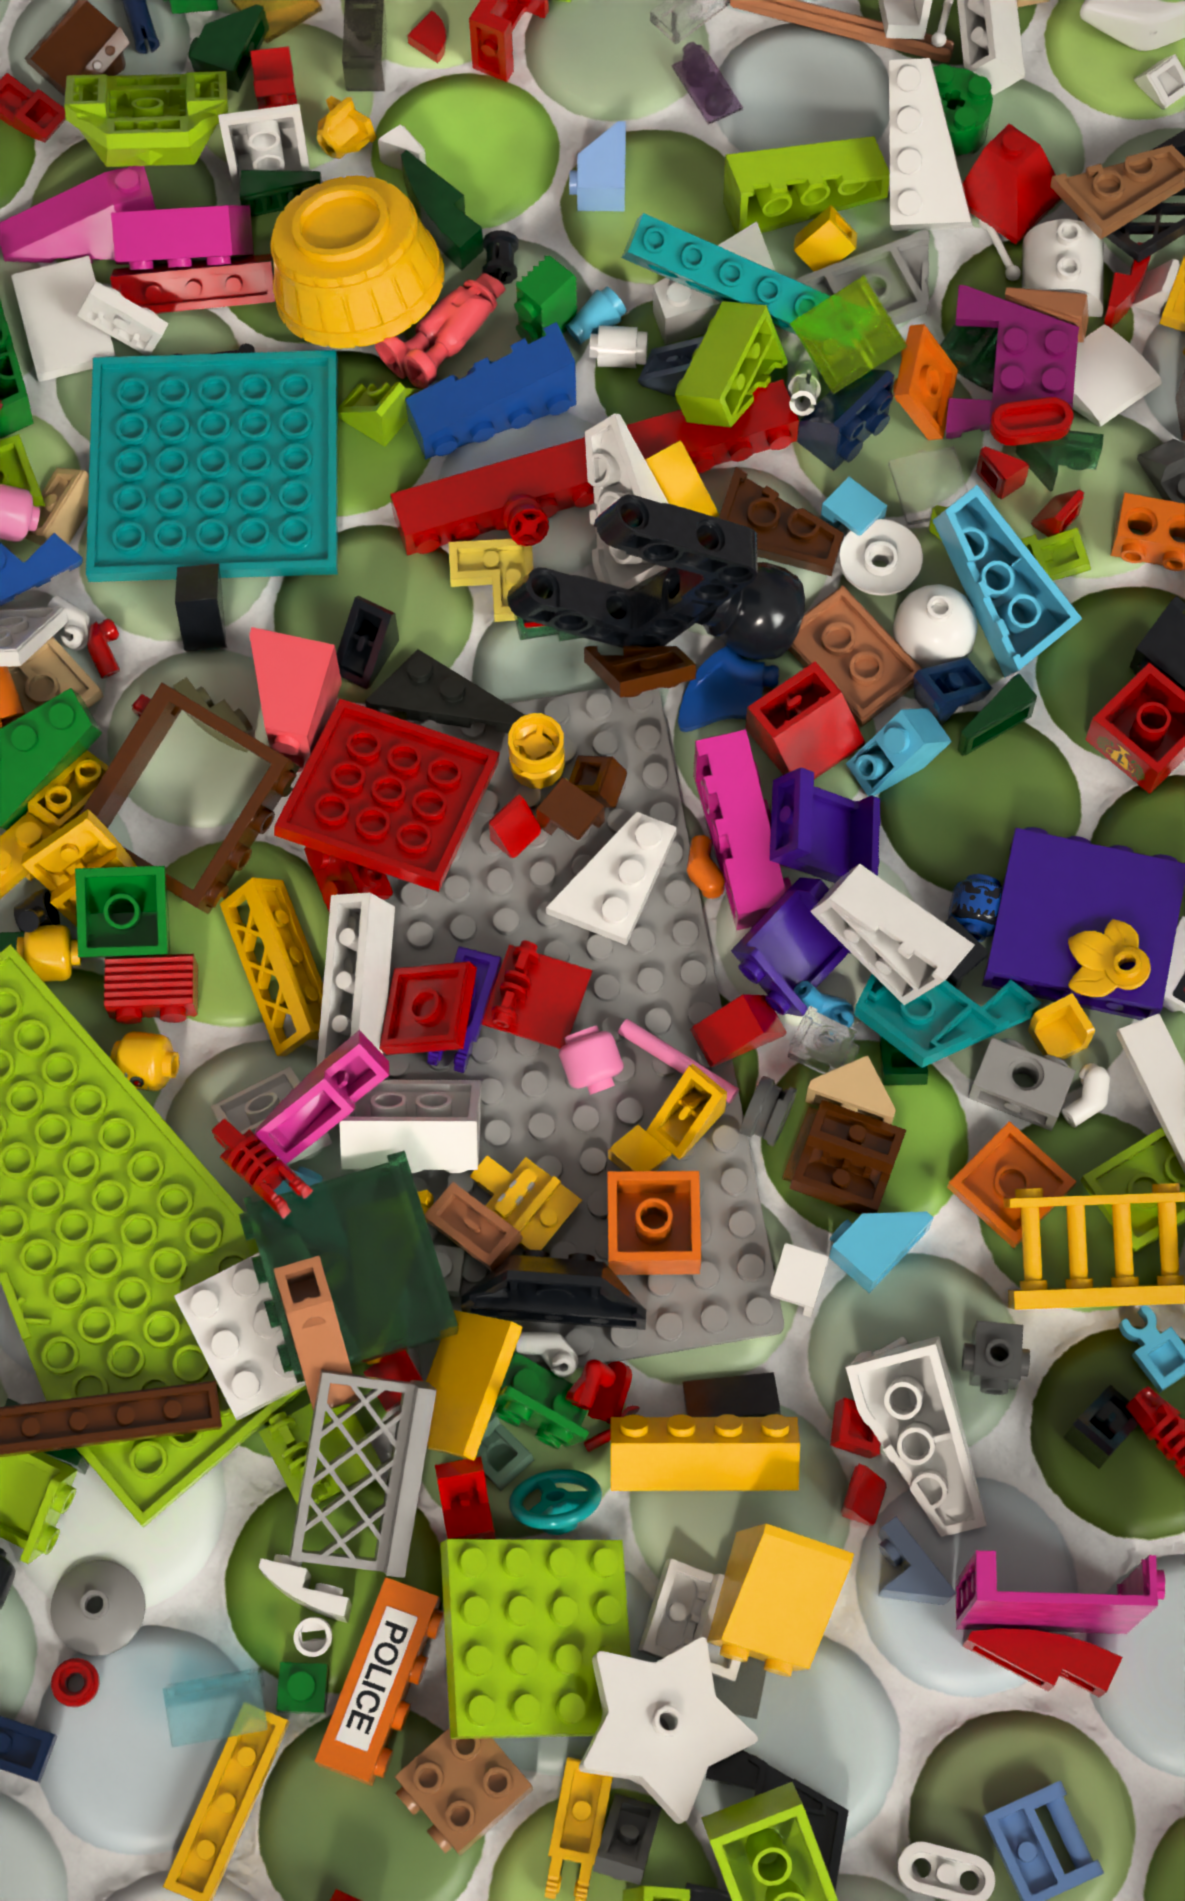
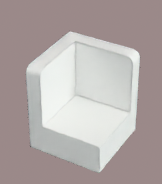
[770,1243,829,1317]

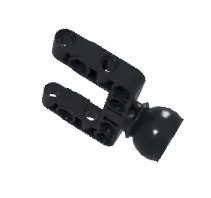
[507,494,805,660]

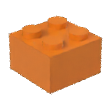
[607,1171,701,1275]

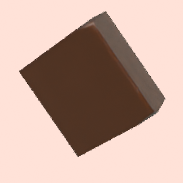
[569,755,627,808]

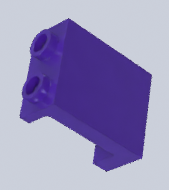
[769,767,881,883]
[731,877,852,1017]

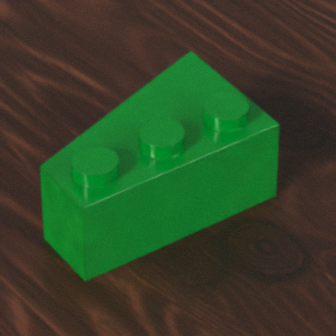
[0,688,102,831]

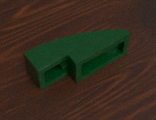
[401,150,484,270]

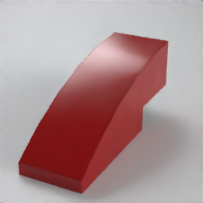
[963,1628,1123,1698]

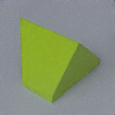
[337,382,423,447]

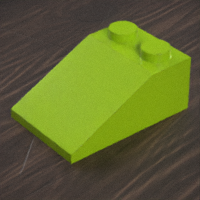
[701,1782,838,1901]

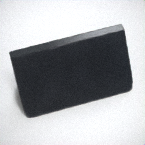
[682,1372,781,1417]

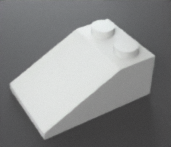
[218,104,310,194]

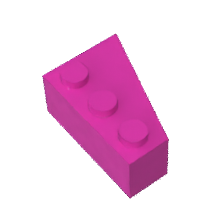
[111,205,254,270]

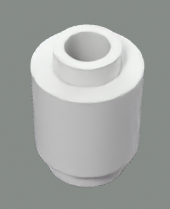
[590,325,648,368]

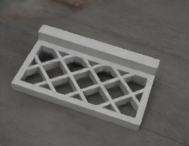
[289,1370,436,1578]

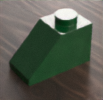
[188,4,269,92]

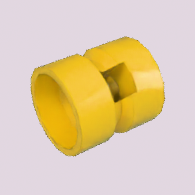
[508,713,565,789]

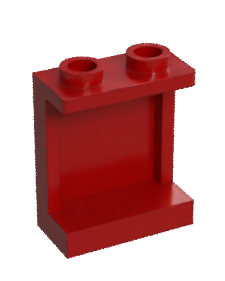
[469,0,549,82]

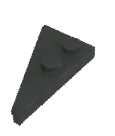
[365,649,525,734]

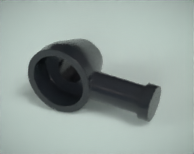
[14,889,60,933]

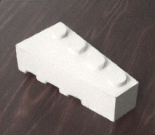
[889,58,974,231]

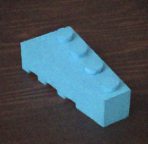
[932,485,1082,678]

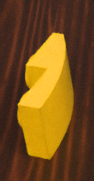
[645,440,719,517]

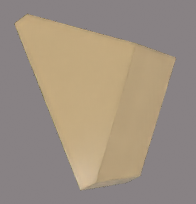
[805,1055,896,1124]

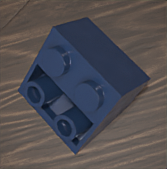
[797,368,895,471]

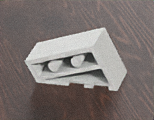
[653,222,776,345]

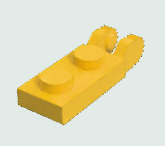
[545,1757,613,1901]

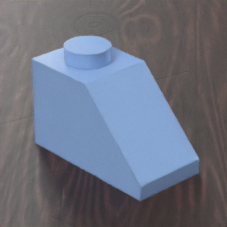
[569,121,626,211]

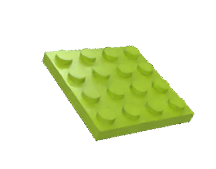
[440,1539,631,1739]

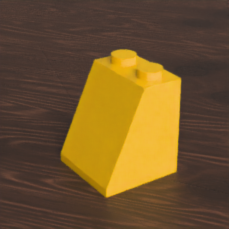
[707,1523,854,1677]

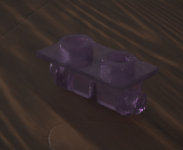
[672,42,743,125]

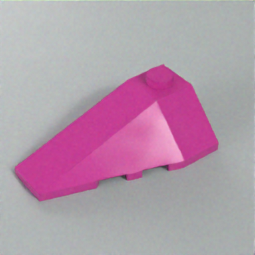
[0,166,156,265]

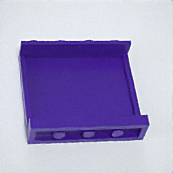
[982,827,1185,1020]

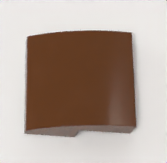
[789,1100,906,1214]

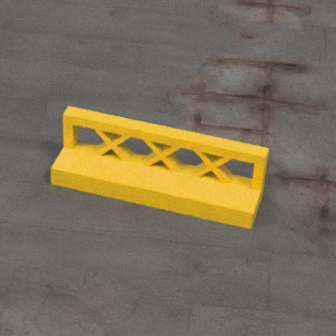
[220,877,323,1056]

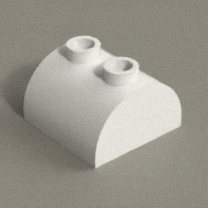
[1022,219,1104,317]

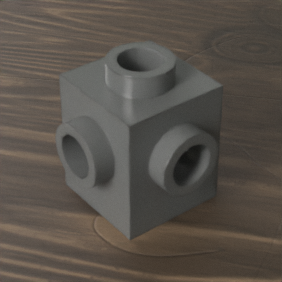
[962,1321,1030,1395]

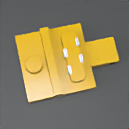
[470,1155,583,1250]

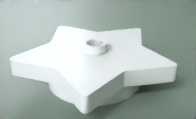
[579,1637,758,1824]

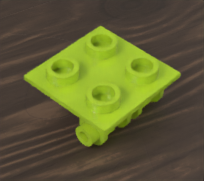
[259,1403,382,1509]

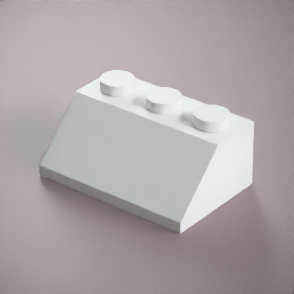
[340,1080,481,1173]

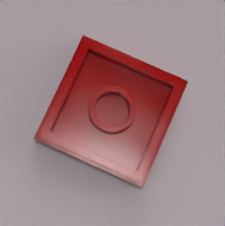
[379,961,477,1055]

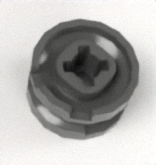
[740,1076,797,1147]

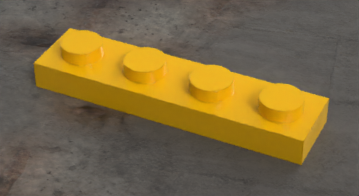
[163,1701,290,1901]

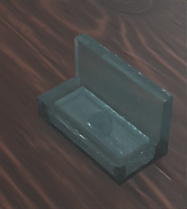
[163,1667,268,1747]

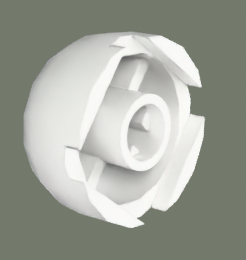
[892,584,978,669]

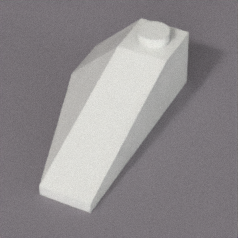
[585,414,669,592]

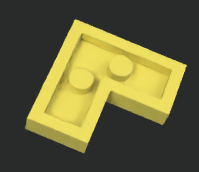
[449,539,533,622]

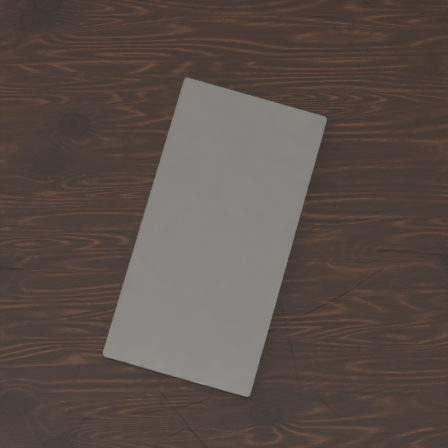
[383,687,784,1382]

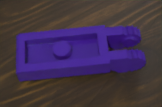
[427,946,502,1073]

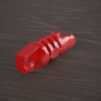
[211,1118,313,1219]
[1126,1386,1185,1478]

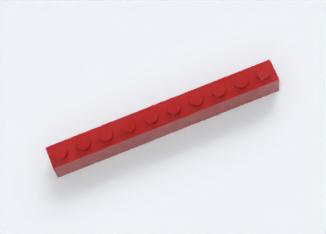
[390,379,799,556]

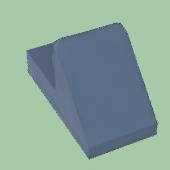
[878,1516,956,1605]

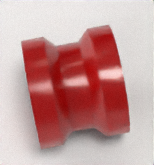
[501,494,549,546]

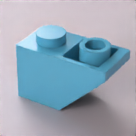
[846,708,952,797]

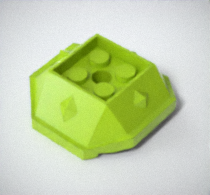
[64,71,228,167]

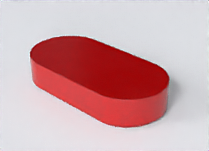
[990,397,1074,446]

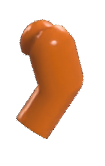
[687,835,725,899]

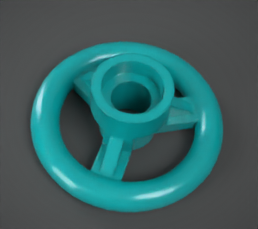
[509,1469,602,1535]

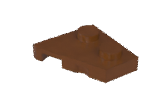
[584,646,696,698]

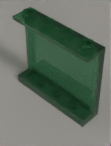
[239,1150,458,1383]

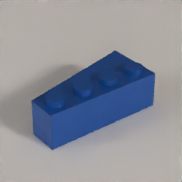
[405,322,576,459]

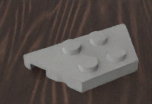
[794,229,930,339]

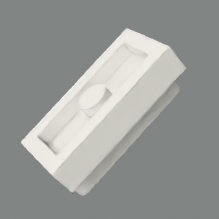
[878,0,932,40]

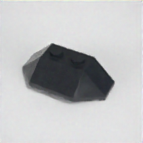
[461,1250,646,1330]

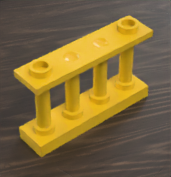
[1003,1183,1185,1310]

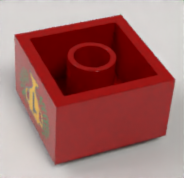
[1085,663,1185,794]

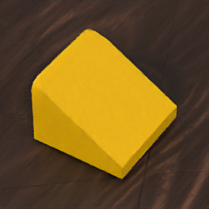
[608,1125,672,1171]

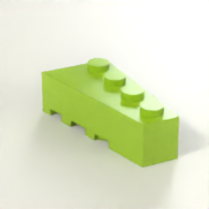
[723,136,890,234]

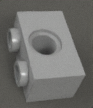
[968,1038,1076,1131]

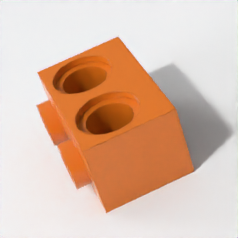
[1110,492,1185,571]

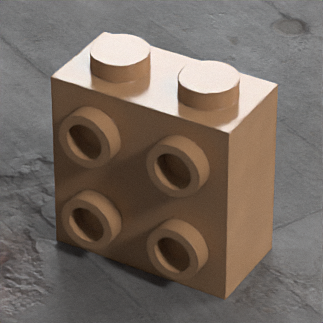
[394,1727,533,1856]

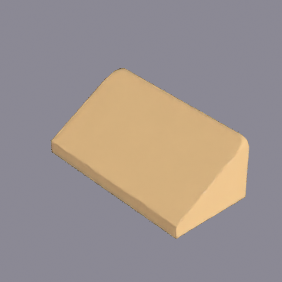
[25,468,89,545]

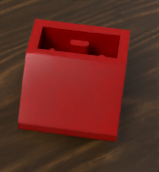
[745,661,865,780]

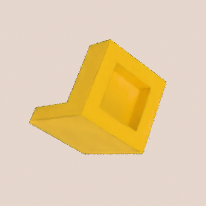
[794,205,857,272]
[1028,993,1095,1060]

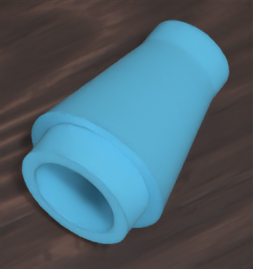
[566,287,627,345]

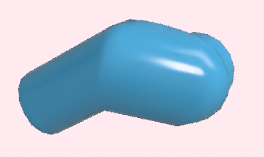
[793,981,855,1030]

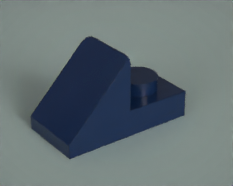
[913,657,993,726]

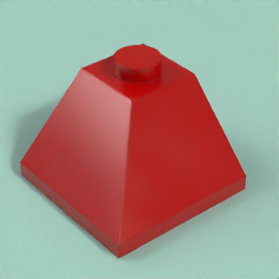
[962,123,1061,244]

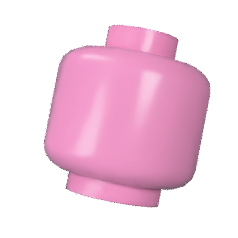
[0,484,40,542]
[559,1025,624,1095]

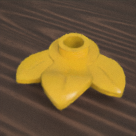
[1068,919,1151,997]

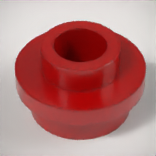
[51,1658,100,1707]

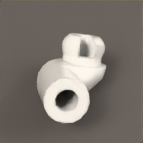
[47,595,90,651]
[1062,1063,1110,1128]
[517,1331,578,1378]

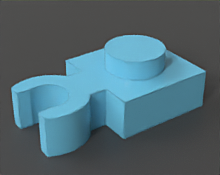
[1119,1305,1185,1393]

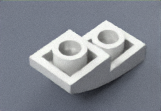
[259,1554,352,1623]

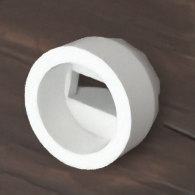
[294,1617,333,1657]

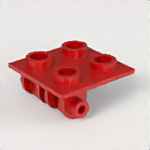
[482,940,593,1049]

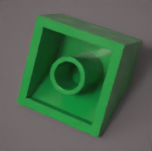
[75,866,170,958]

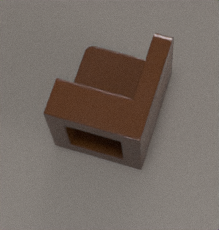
[536,777,605,840]

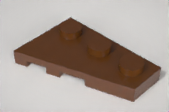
[719,467,844,577]

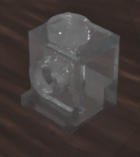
[788,1005,860,1074]

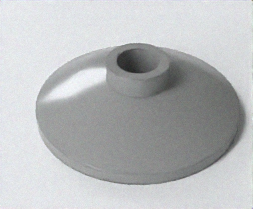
[51,1560,145,1656]

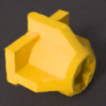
[317,95,377,159]

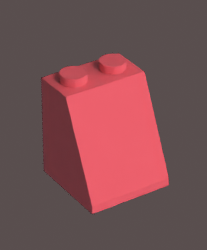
[249,627,342,772]

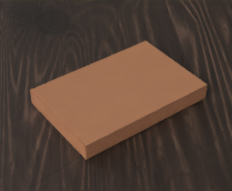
[788,586,922,727]

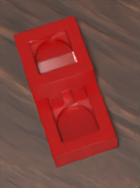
[0,73,66,143]
[1103,242,1151,329]

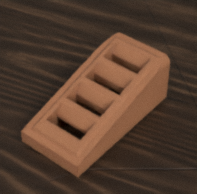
[1005,287,1089,343]

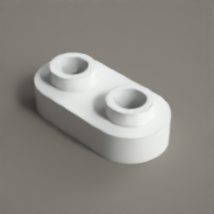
[896,1842,995,1901]

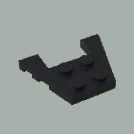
[685,1750,849,1901]

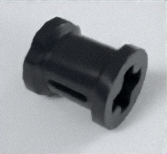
[482,230,519,285]

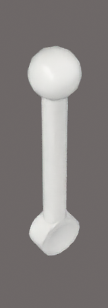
[931,0,954,48]
[979,219,1021,281]

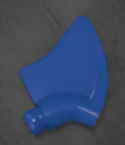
[678,646,779,732]

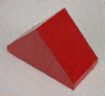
[690,994,787,1068]

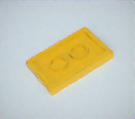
[426,1310,523,1461]

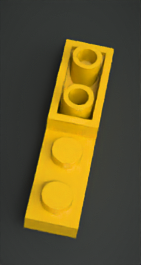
[0,750,109,899]

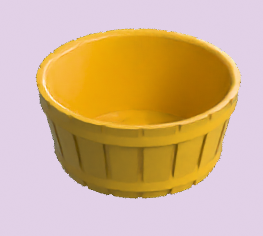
[270,176,445,349]

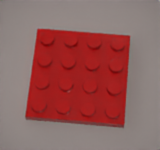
[274,698,500,892]

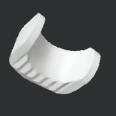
[1080,0,1185,51]

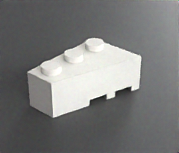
[810,864,975,1005]

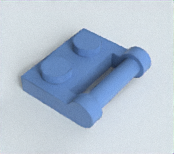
[982,1781,1104,1901]

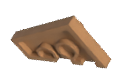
[1050,145,1185,240]

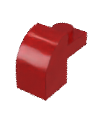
[250,46,298,109]
[435,1456,496,1539]

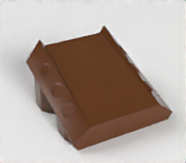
[25,0,130,96]

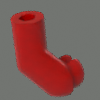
[87,619,120,679]

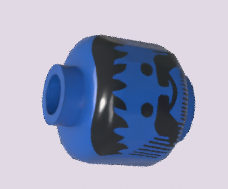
[948,874,1003,942]

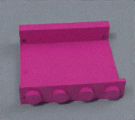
[955,1550,1166,1634]

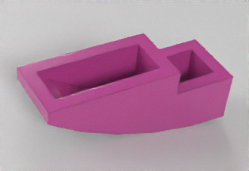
[255,1030,389,1164]

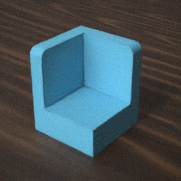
[820,476,887,536]

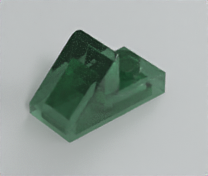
[1015,430,1104,491]

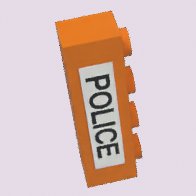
[315,1577,444,1786]

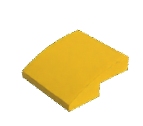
[21,809,137,927]

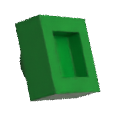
[276,1662,329,1715]

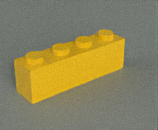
[611,1414,800,1491]

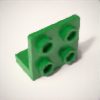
[494,1352,589,1449]

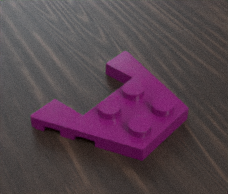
[946,285,1079,439]

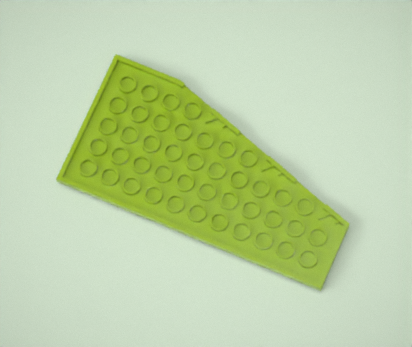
[0,944,357,1528]

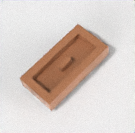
[423,1182,523,1271]

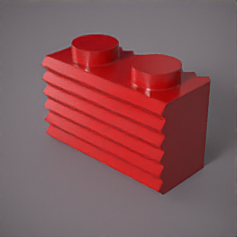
[104,954,198,1024]

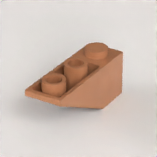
[273,1256,359,1412]

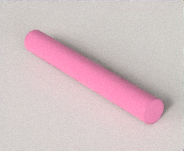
[618,1019,739,1104]

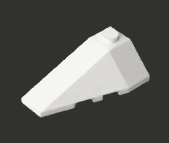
[845,1336,987,1537]

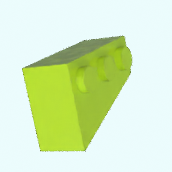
[675,301,788,428]

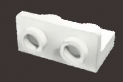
[77,281,169,356]

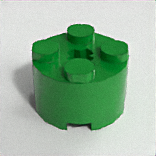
[933,64,993,159]

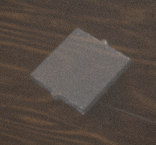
[888,446,968,526]

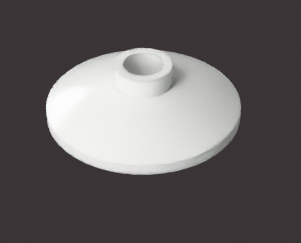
[839,519,923,596]

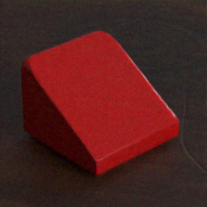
[976,446,1029,499]
[1031,489,1084,537]
[489,794,541,858]
[363,1344,423,1413]
[840,1464,887,1526]

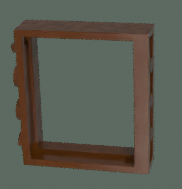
[78,682,300,914]

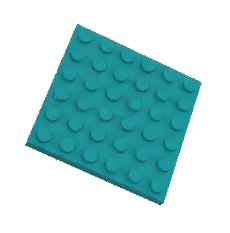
[86,350,338,582]

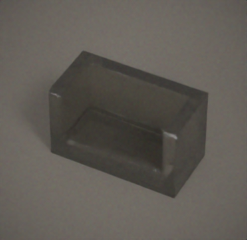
[342,0,387,91]

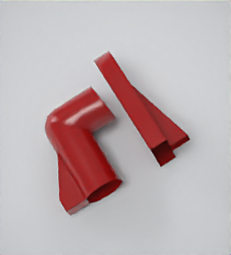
[565,1359,632,1424]

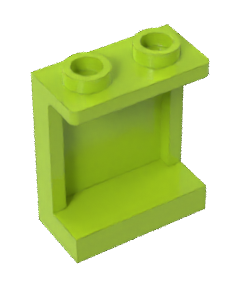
[0,1452,78,1564]

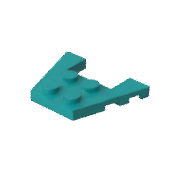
[854,974,1042,1068]

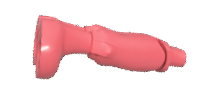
[375,273,505,389]

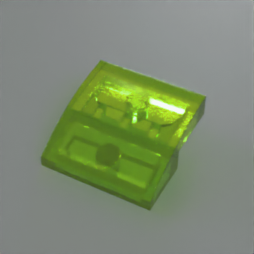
[790,275,907,394]

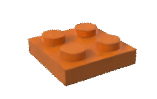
[893,324,958,441]
[947,1121,1076,1249]

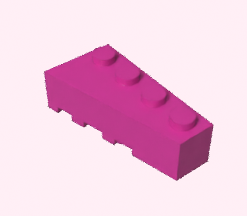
[693,729,792,931]

